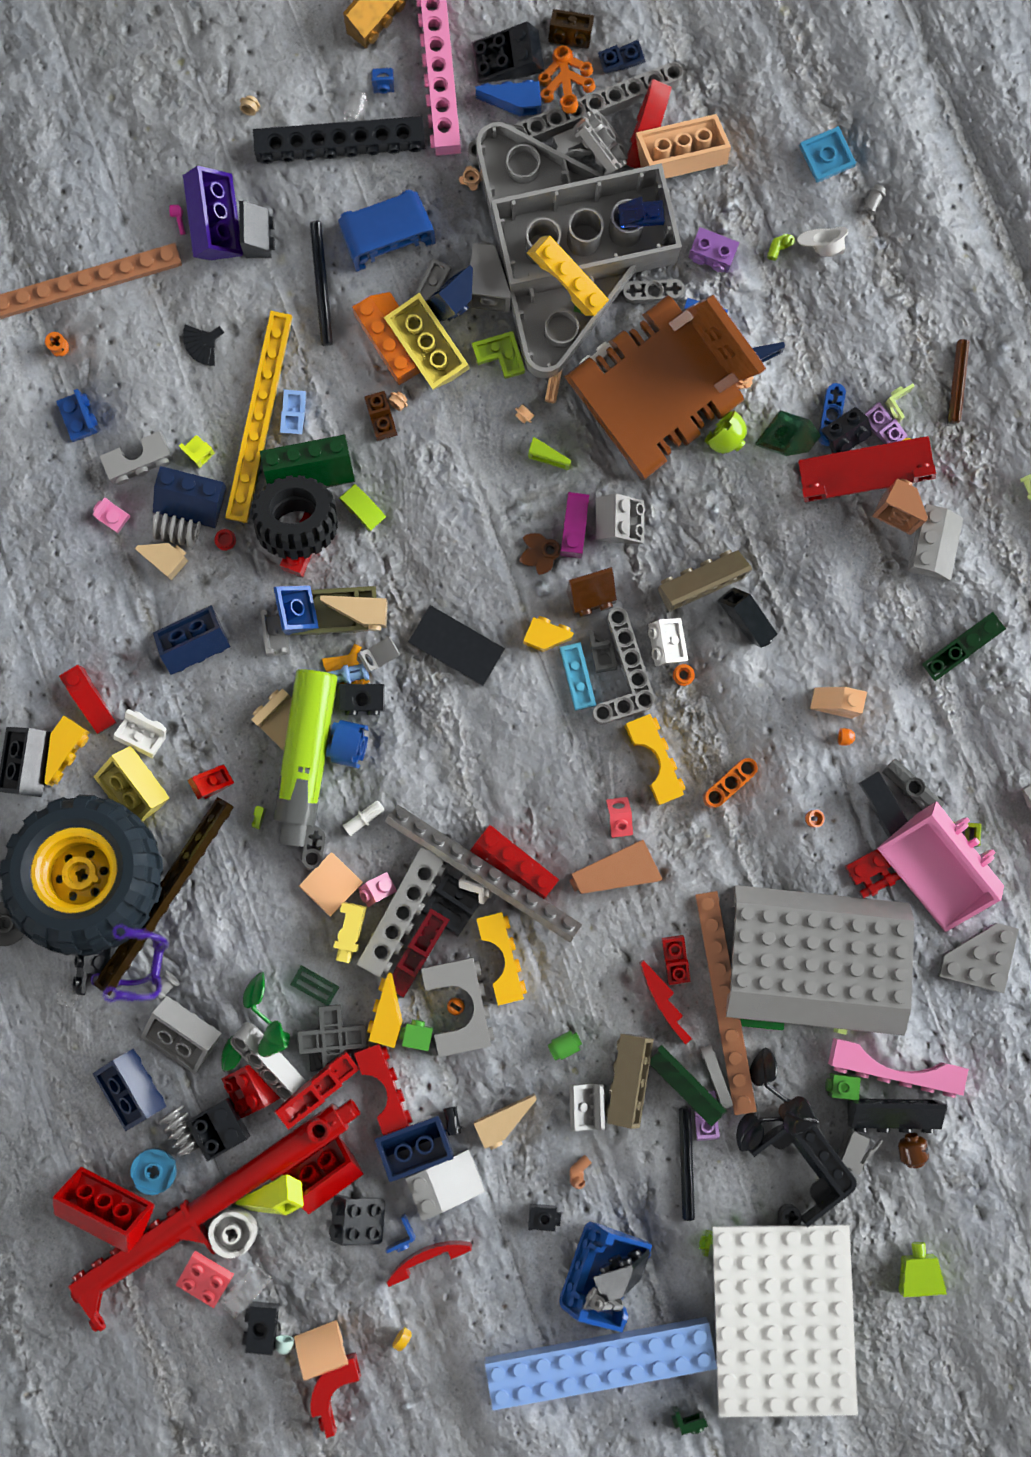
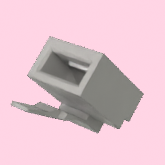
[552,128,595,157]
[838,1128,883,1175]

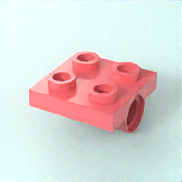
[176,1251,234,1309]

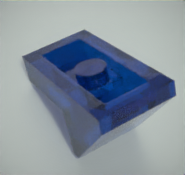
[618,196,665,228]

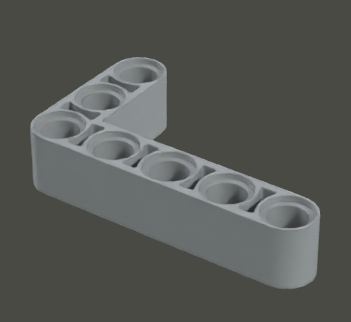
[592,607,655,725]

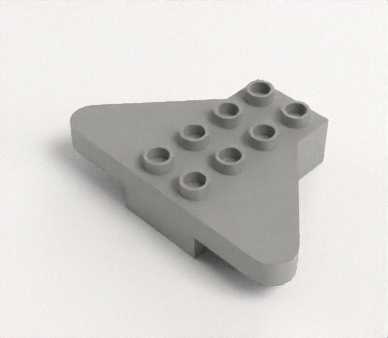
[476,122,682,378]

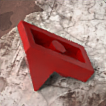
[187,764,234,800]

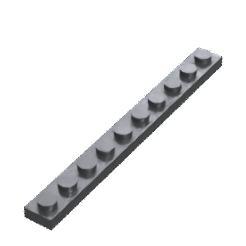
[385,805,583,943]

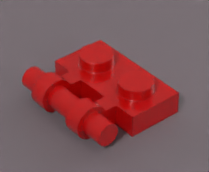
[845,849,901,899]

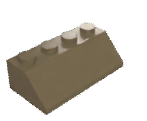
[657,550,752,613]

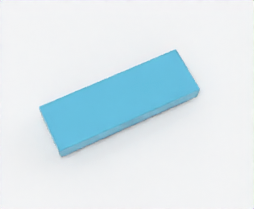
[559,642,596,711]

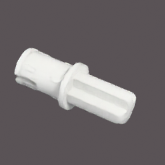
[343,801,384,836]

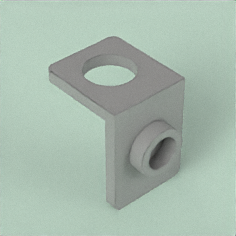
[358,637,400,672]

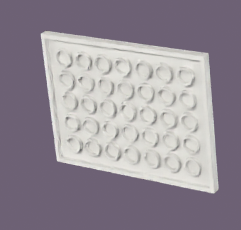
[712,1224,858,1417]

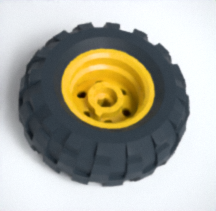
[0,794,164,956]

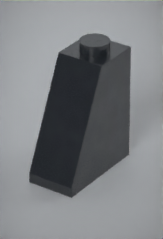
[717,587,778,648]

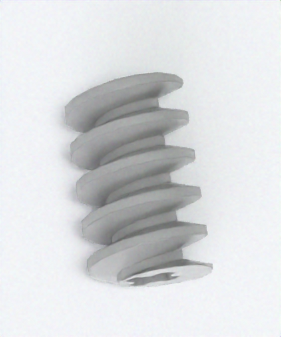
[152,511,201,548]
[159,1105,199,1156]

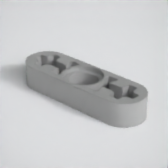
[622,279,685,304]
[700,1045,733,1109]

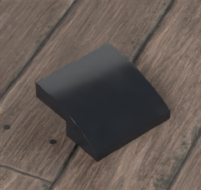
[421,873,480,937]

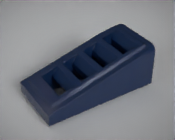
[752,342,785,363]

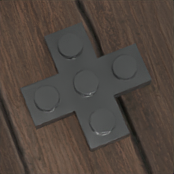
[297,1004,366,1069]

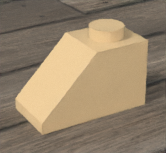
[135,543,188,580]

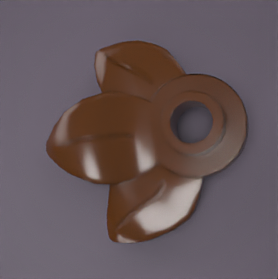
[519,533,561,575]

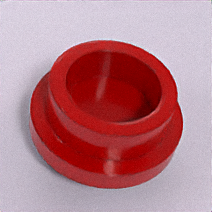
[214,529,236,551]

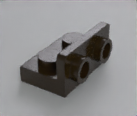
[548,9,594,49]

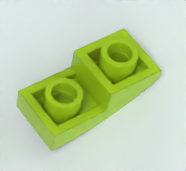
[339,484,386,531]

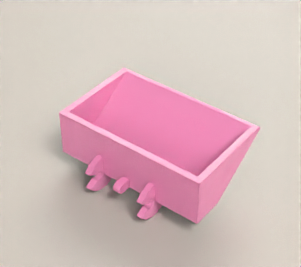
[877,801,1004,932]

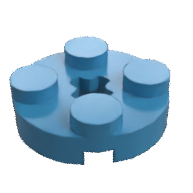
[130,1148,177,1195]

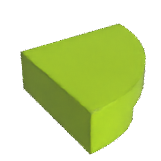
[251,806,267,830]

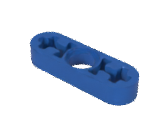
[818,383,846,446]

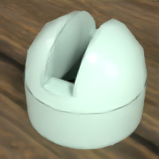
[275,1335,294,1355]

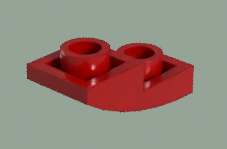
[661,935,691,985]

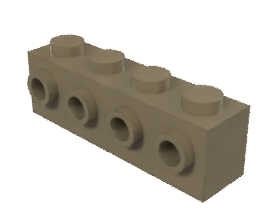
[606,1034,654,1129]

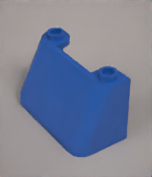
[338,190,436,272]
[560,1221,653,1332]

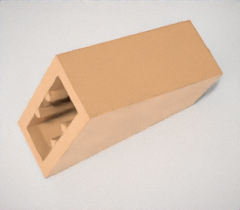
[810,687,867,719]

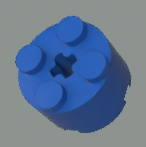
[326,720,369,768]

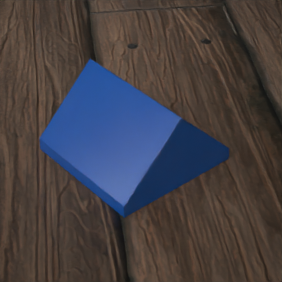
[274,586,319,635]

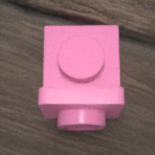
[93,498,130,533]

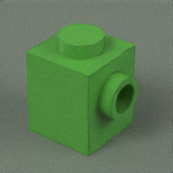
[399,1019,434,1051]
[825,1073,861,1101]

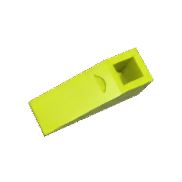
[236,1175,303,1215]

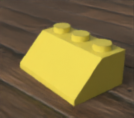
[93,746,170,822]

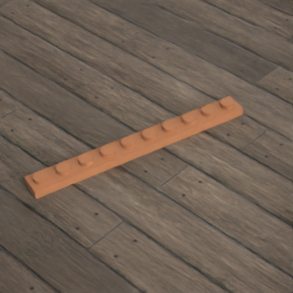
[0,243,182,319]
[695,891,757,1115]

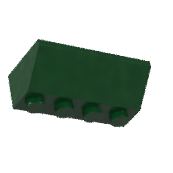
[260,434,355,488]

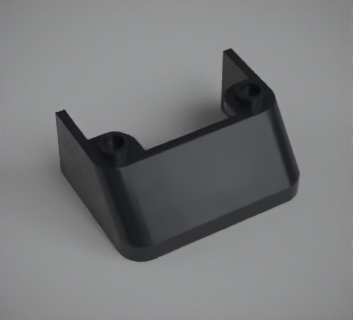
[749,1124,857,1228]

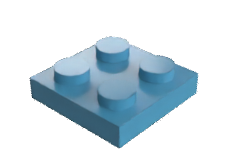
[799,126,856,183]

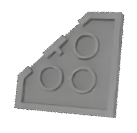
[938,923,1019,993]

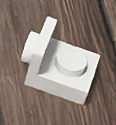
[459,874,493,904]

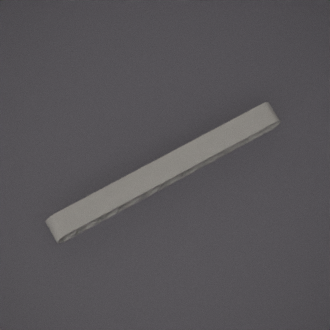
[468,62,683,166]

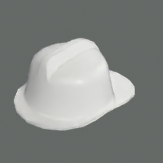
[797,227,848,257]

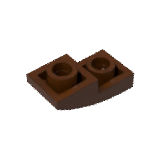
[364,391,397,441]

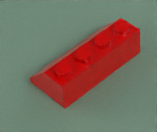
[470,825,559,899]
[52,1167,155,1253]

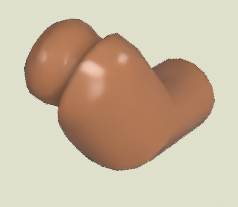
[570,1154,592,1189]

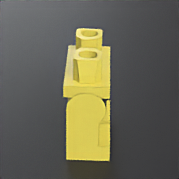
[333,902,367,963]

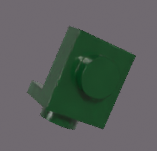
[671,1406,708,1435]

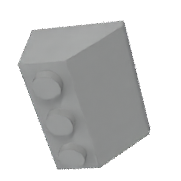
[908,504,963,581]
[141,996,222,1074]

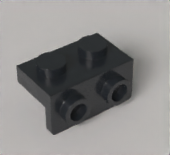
[822,407,872,454]

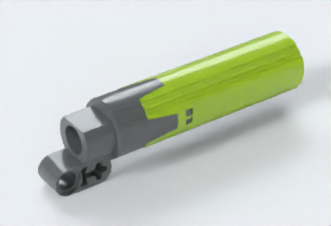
[274,669,338,869]

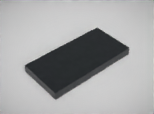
[408,605,505,686]

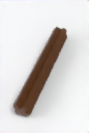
[948,339,970,423]

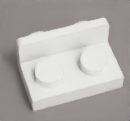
[648,618,688,666]

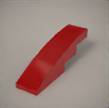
[625,79,672,169]
[639,960,692,1045]
[275,1051,360,1130]

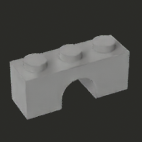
[99,431,173,485]

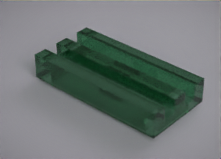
[290,965,340,1005]

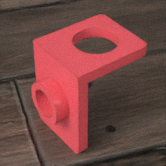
[606,797,633,838]

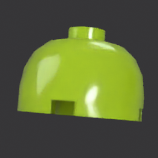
[704,411,747,454]

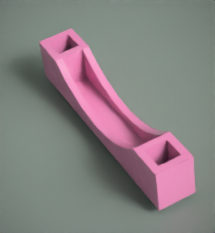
[828,1038,969,1098]

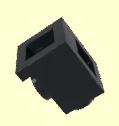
[528,1203,561,1232]

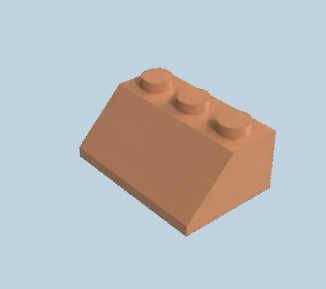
[872,479,928,535]

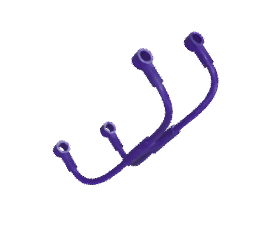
[90,924,169,1002]

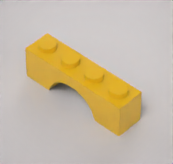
[527,236,609,316]
[625,714,686,806]
[476,912,527,1006]

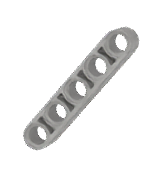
[230,1022,307,1102]

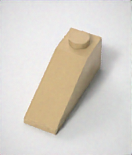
[320,595,388,631]
[474,1093,537,1150]

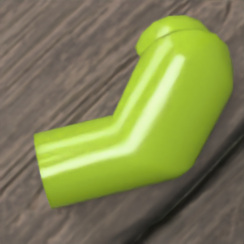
[767,234,795,261]

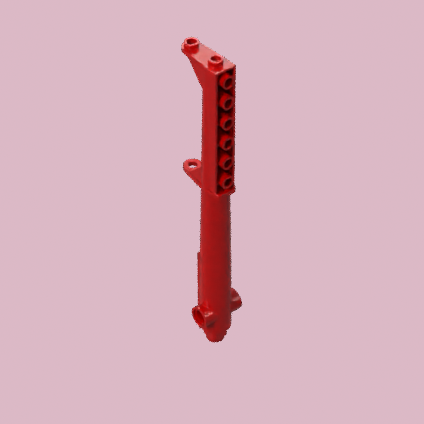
[68,1099,361,1332]

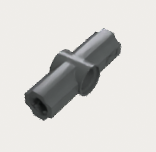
[882,758,945,810]

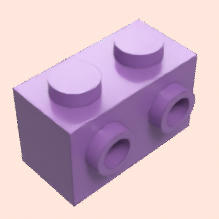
[688,227,740,273]

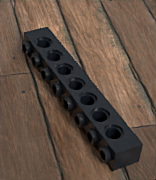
[253,116,426,164]

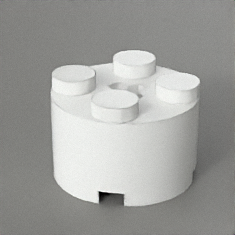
[208,1207,257,1258]

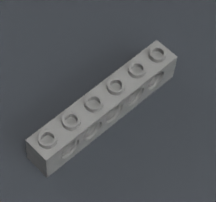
[356,847,446,977]

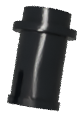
[443,1106,463,1136]

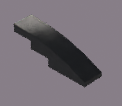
[859,771,908,838]

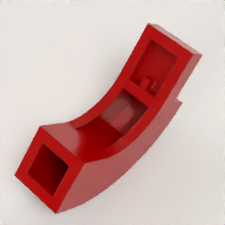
[310,1352,361,1438]

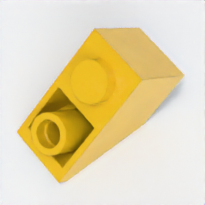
[523,616,574,652]

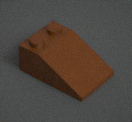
[566,567,617,617]

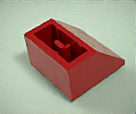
[221,1064,281,1118]

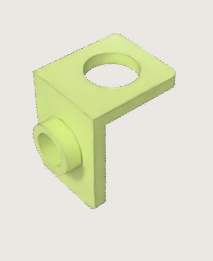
[884,384,915,423]

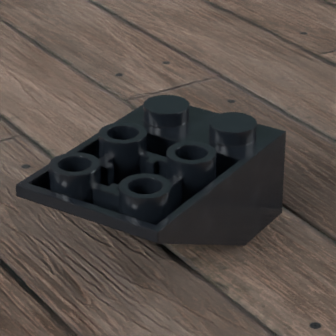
[472,21,544,83]

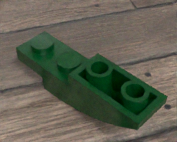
[922,612,1006,681]

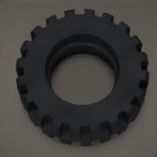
[251,475,338,560]

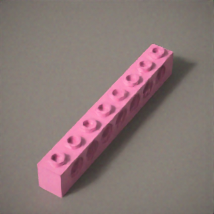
[416,0,461,156]

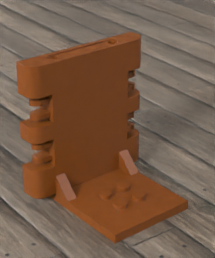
[564,295,767,480]

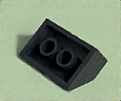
[0,727,51,797]

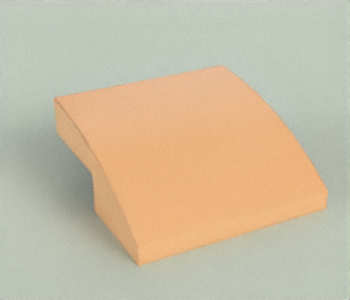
[299,852,363,917]
[294,1320,348,1381]

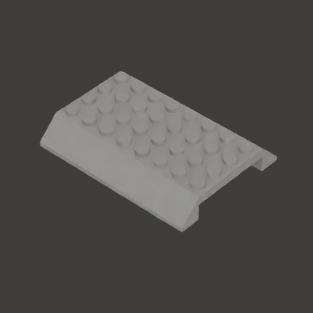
[726,885,914,1036]

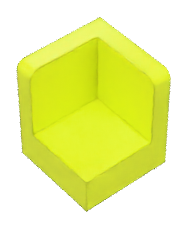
[178,435,215,468]

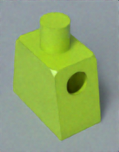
[899,1242,947,1297]

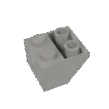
[596,493,645,544]

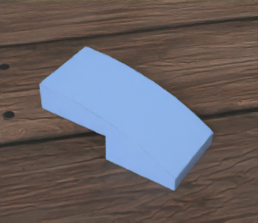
[280,390,306,434]

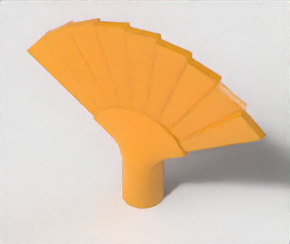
[322,644,370,684]

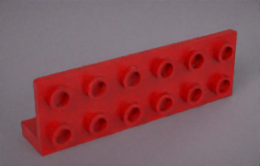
[799,436,936,503]

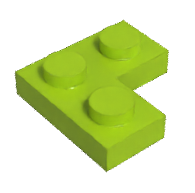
[472,331,525,379]

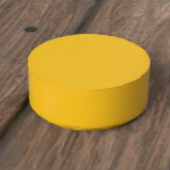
[392,1327,412,1351]

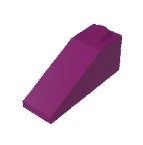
[560,492,589,559]

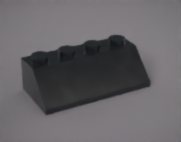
[848,1098,947,1133]

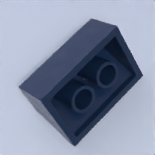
[426,265,473,322]
[152,466,227,529]
[153,605,230,675]
[92,1049,167,1132]
[374,1115,454,1183]

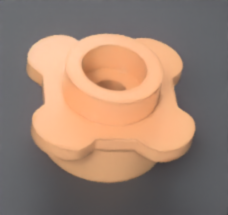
[459,166,482,191]

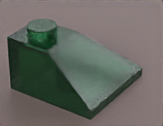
[755,410,821,456]

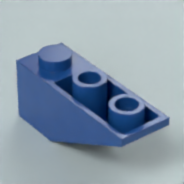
[476,80,541,116]

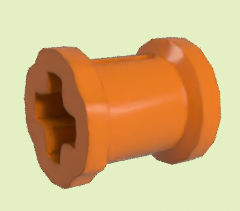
[45,332,69,357]

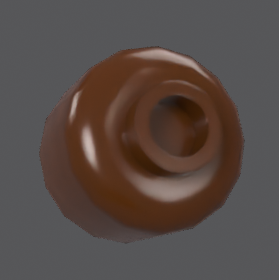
[898,1133,929,1168]

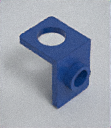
[371,68,394,94]
[385,1213,415,1254]

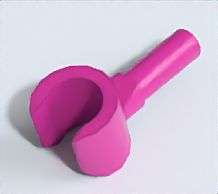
[169,205,186,235]

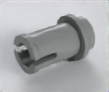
[863,185,886,214]

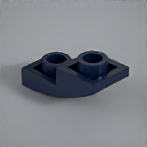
[598,40,646,73]

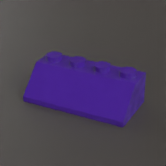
[182,166,243,260]

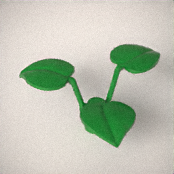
[221,972,290,1072]

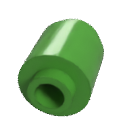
[548,1031,582,1061]

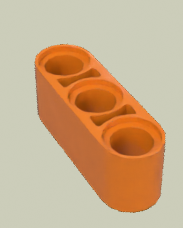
[703,758,758,808]

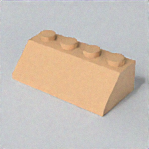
[636,114,731,179]

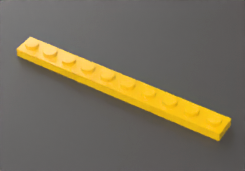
[225,311,293,523]

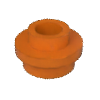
[673,664,695,686]

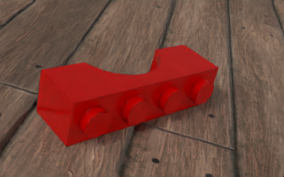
[354,1043,413,1135]

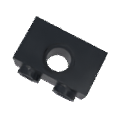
[339,684,385,715]
[242,1301,280,1355]

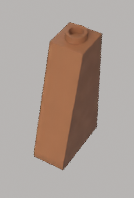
[569,840,663,894]

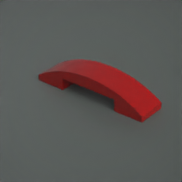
[387,1240,472,1287]

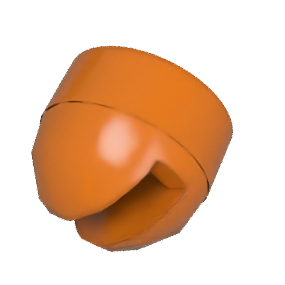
[838,728,855,746]
[805,810,825,827]
[447,997,465,1016]

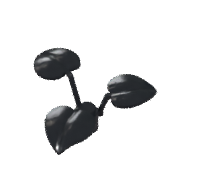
[736,1048,819,1152]

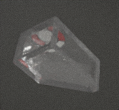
[219,1263,273,1318]

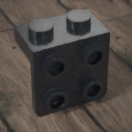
[329,1195,386,1246]

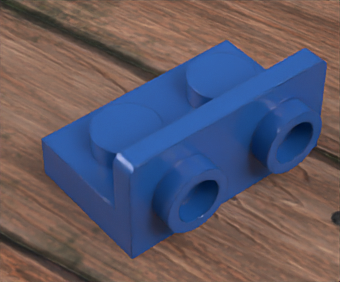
[56,389,98,442]

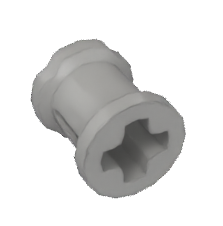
[150,970,180,1000]

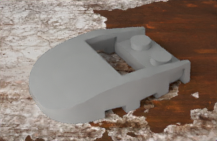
[574,109,628,175]

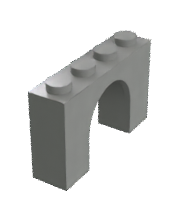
[421,957,495,1057]

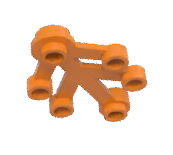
[538,45,595,114]

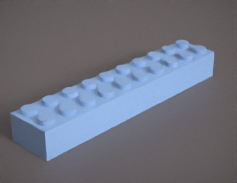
[485,1317,717,1410]

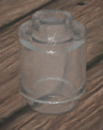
[344,90,370,122]

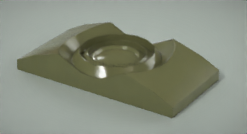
[291,586,377,635]

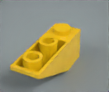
[44,715,90,786]
[367,972,403,1048]

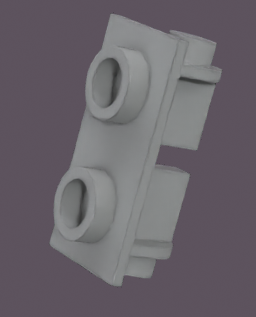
[583,1288,624,1312]

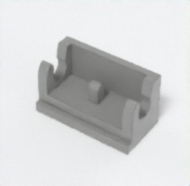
[261,609,290,657]

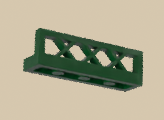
[650,1045,727,1127]

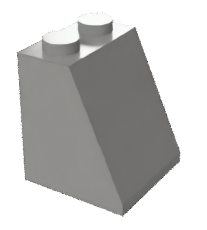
[468,241,511,312]

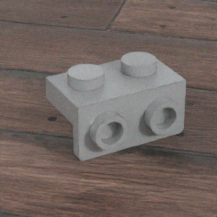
[569,1083,606,1131]

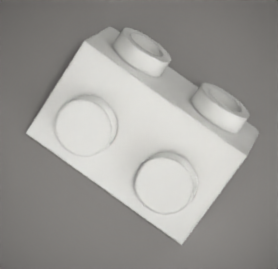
[113,709,166,759]

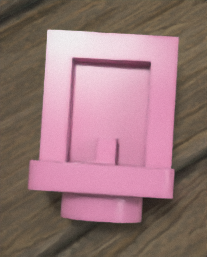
[358,872,397,907]

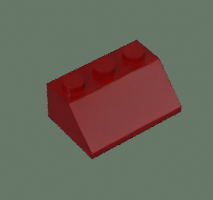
[283,1135,364,1214]

